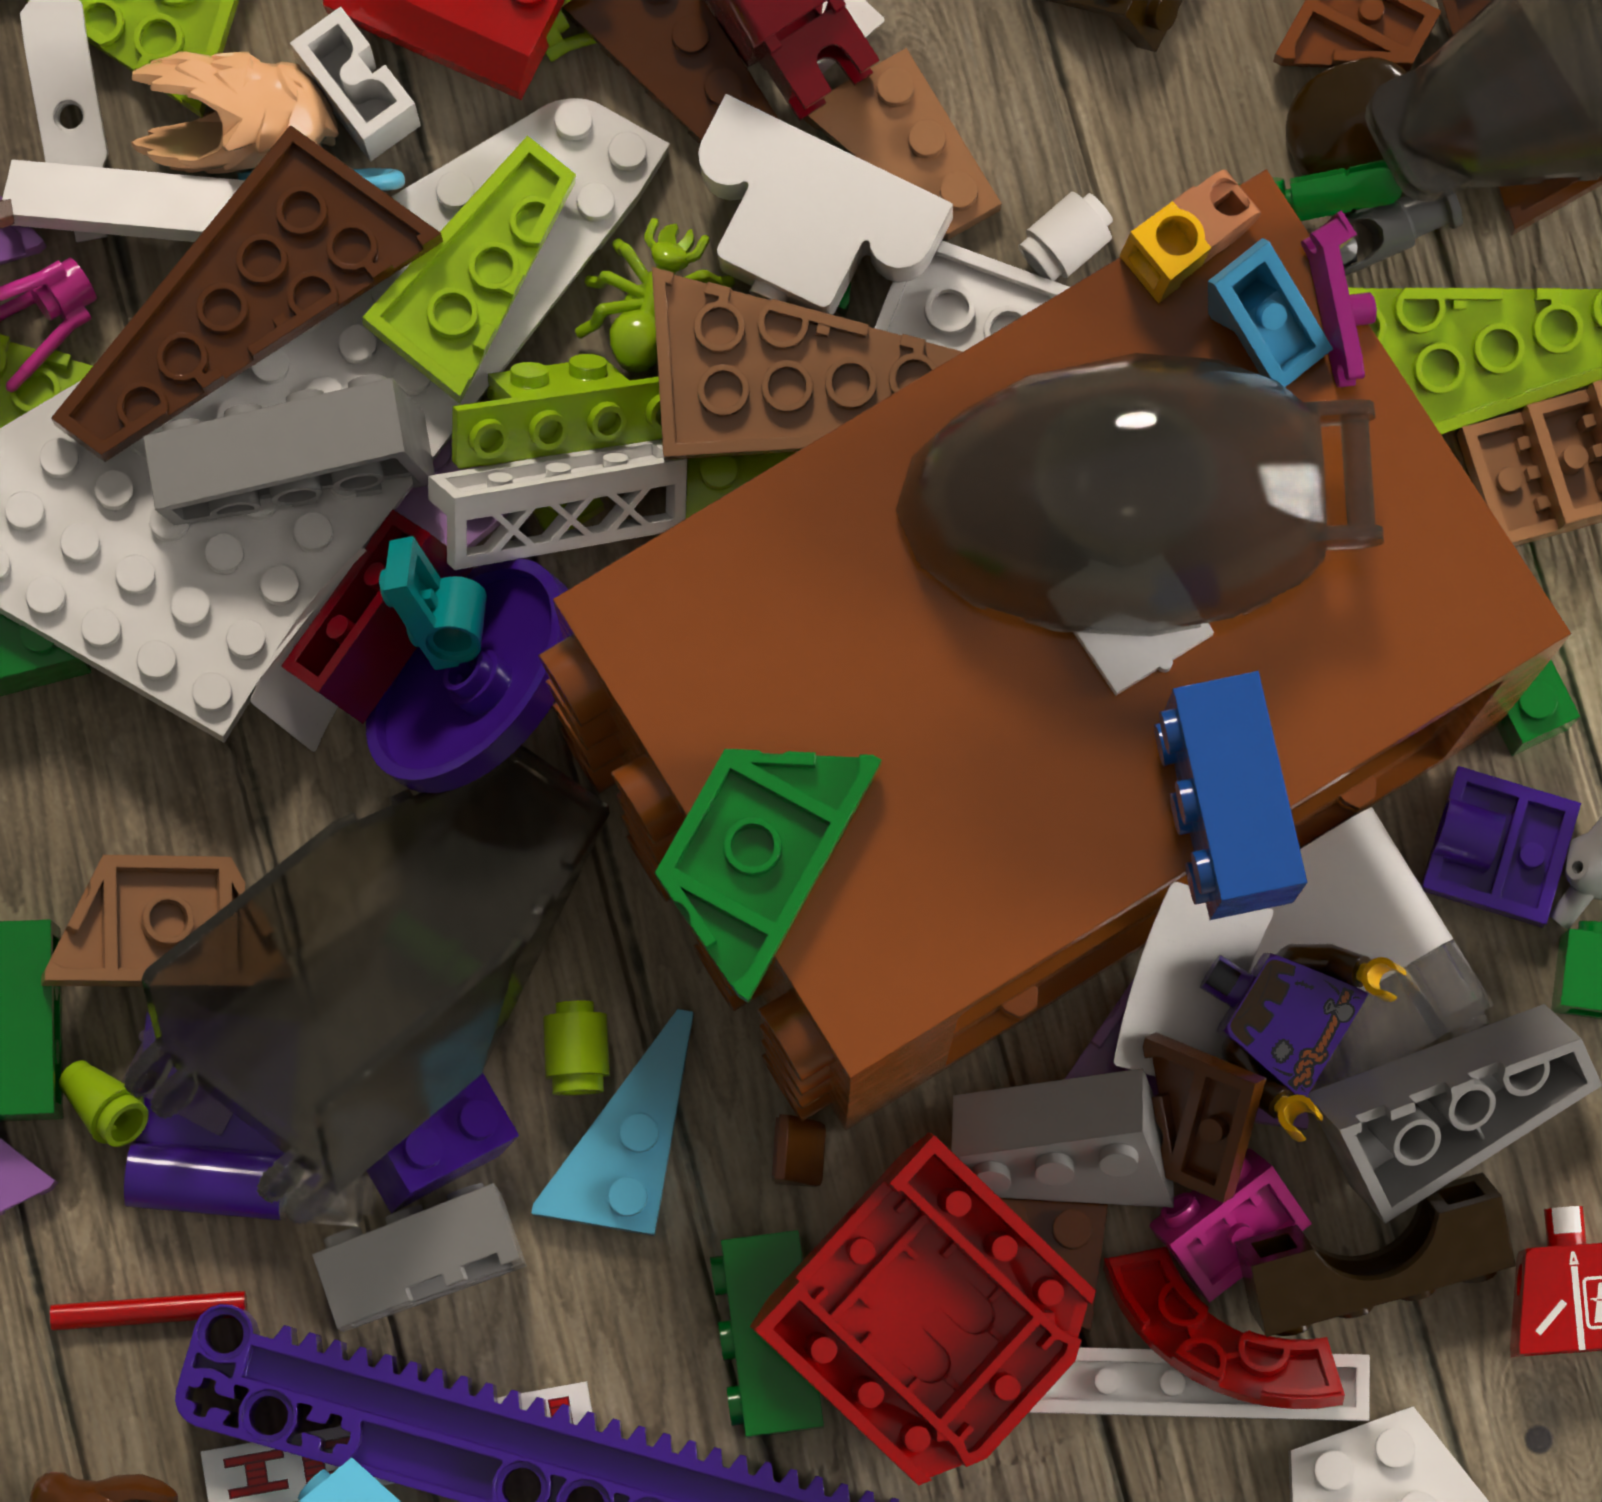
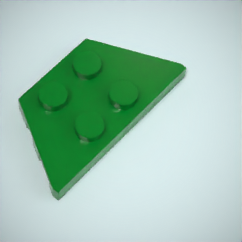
[655,749,882,1003]

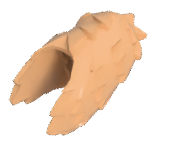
[131,51,339,174]

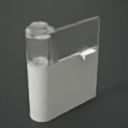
[1249,807,1494,1090]

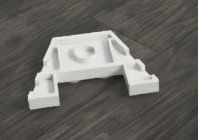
[1288,1407,1489,1502]

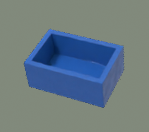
[1154,671,1308,920]

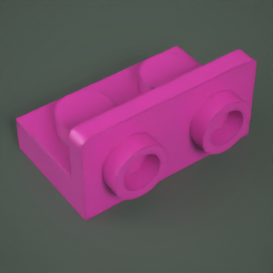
[1149,1149,1312,1303]

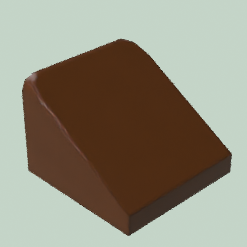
[772,1114,826,1187]

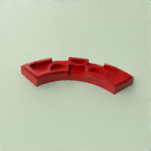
[1103,1246,1345,1409]

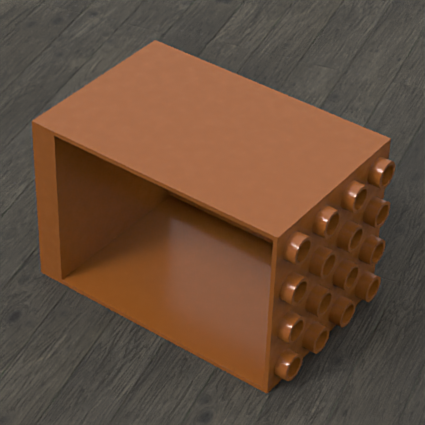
[538,169,1572,1131]

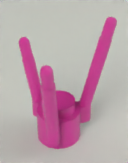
[0,257,97,392]

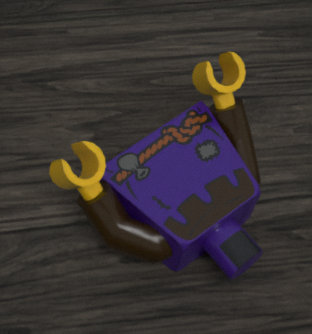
[1200,944,1407,1142]

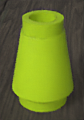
[59,1060,149,1147]

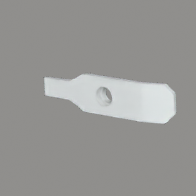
[20,0,109,242]

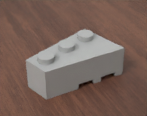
[951,1068,1174,1208]
[312,1183,527,1332]

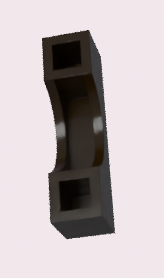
[1235,1172,1516,1337]

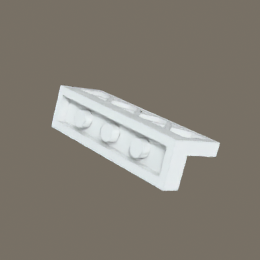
[428,439,687,570]

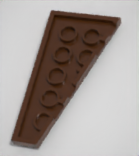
[51,125,443,462]

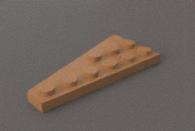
[652,267,962,460]

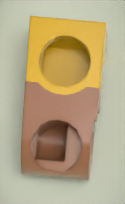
[1119,169,1261,304]

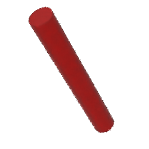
[50,1291,247,1331]

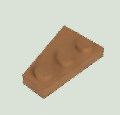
[803,48,1002,241]

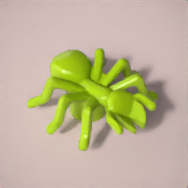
[574,218,735,373]

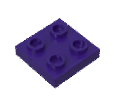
[1421,766,1581,928]

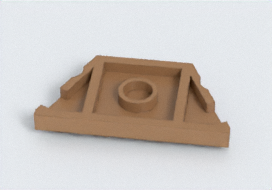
[41,855,293,988]

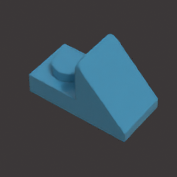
[1208,238,1333,392]

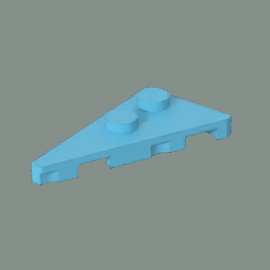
[531,1009,694,1236]

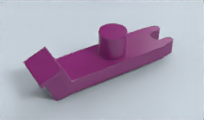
[1301,210,1377,388]

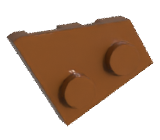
[1273,0,1441,71]

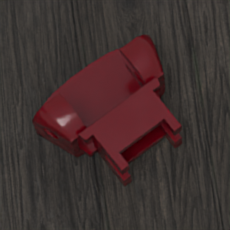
[704,0,880,121]

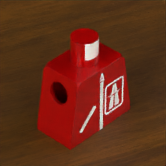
[1510,1206,1602,1357]

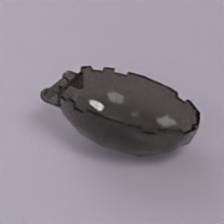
[896,353,1384,636]

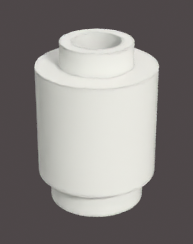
[1018,192,1113,281]

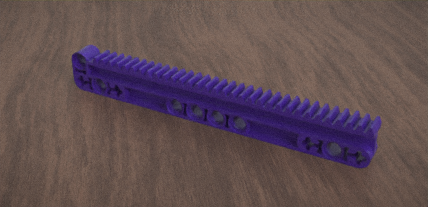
[175,1304,899,1502]

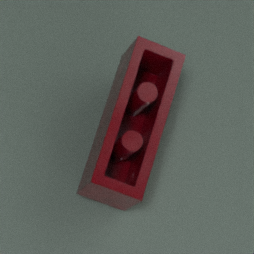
[281,509,474,724]

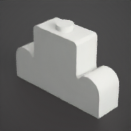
[698,94,953,315]

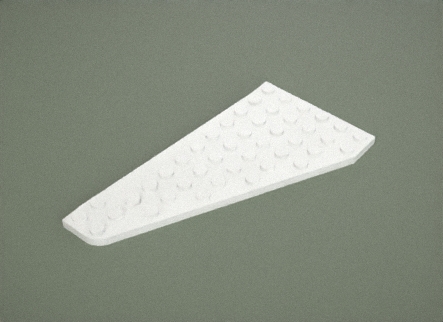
[0,98,670,743]

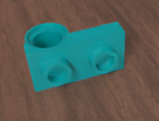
[379,536,487,670]

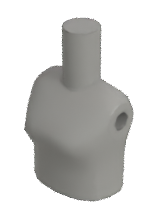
[1549,816,1602,929]

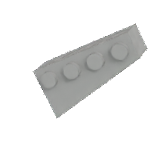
[143,375,435,525]
[1307,1004,1602,1224]

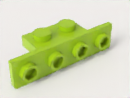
[452,354,662,469]

